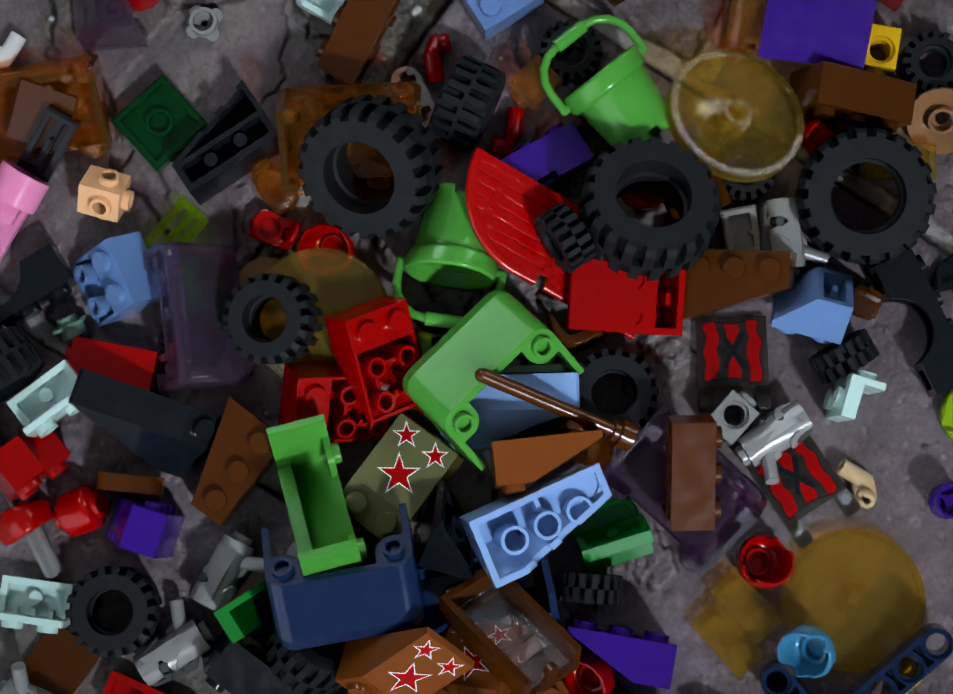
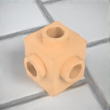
[77,165,135,223]

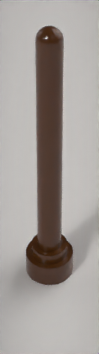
[475,368,638,451]

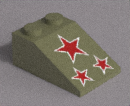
[343,412,460,540]

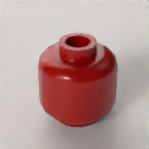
[53,485,109,537]

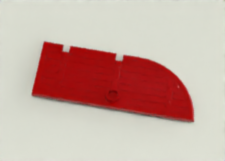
[465,147,636,341]

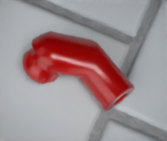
[423,33,451,83]
[490,106,524,157]

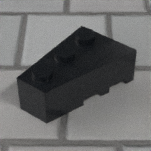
[172,80,287,205]

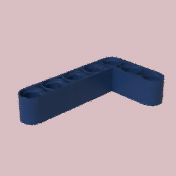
[760,623,953,694]

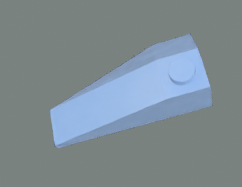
[440,372,580,450]

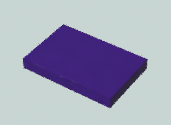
[757,0,877,70]

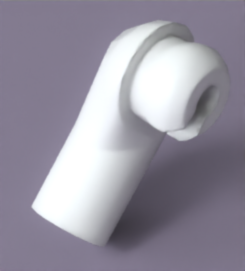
[0,31,26,68]

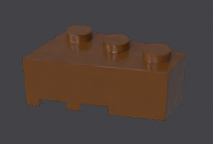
[316,0,401,86]
[785,60,917,133]
[683,249,797,320]
[191,396,275,526]
[661,415,723,531]

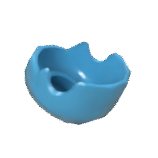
[776,624,837,679]

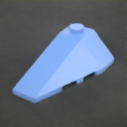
[459,462,612,589]

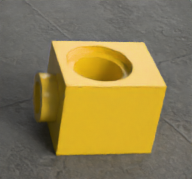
[864,24,902,76]

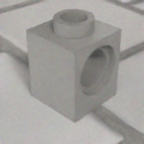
[709,390,760,447]

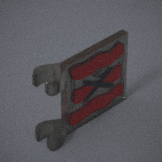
[695,316,772,413]
[747,435,860,548]

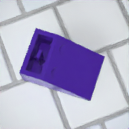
[565,618,677,690]

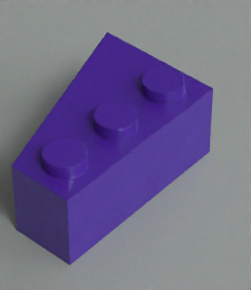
[499,122,594,189]
[105,495,185,559]

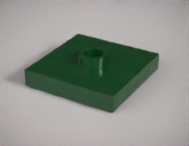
[110,74,209,173]

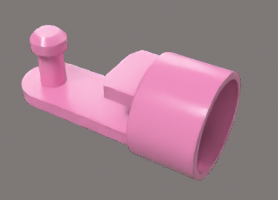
[0,159,50,262]

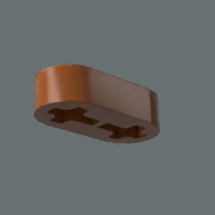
[96,471,165,496]

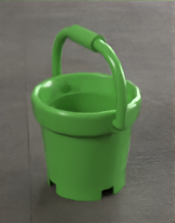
[540,14,678,146]
[392,183,507,329]

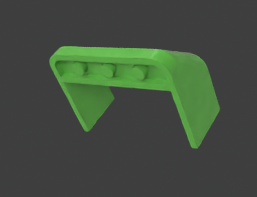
[402,290,585,471]
[266,414,369,576]

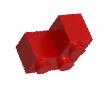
[0,432,71,503]

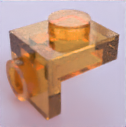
[508,54,563,111]

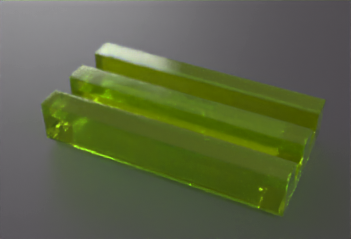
[144,197,209,273]

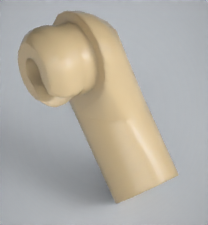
[836,459,877,509]

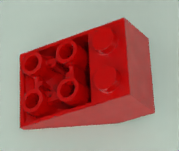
[566,259,686,336]
[324,296,421,424]
[278,361,395,443]

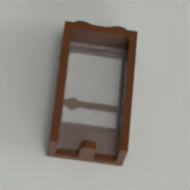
[438,568,582,694]

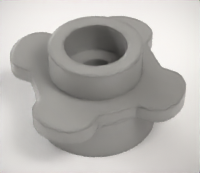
[186,5,223,42]

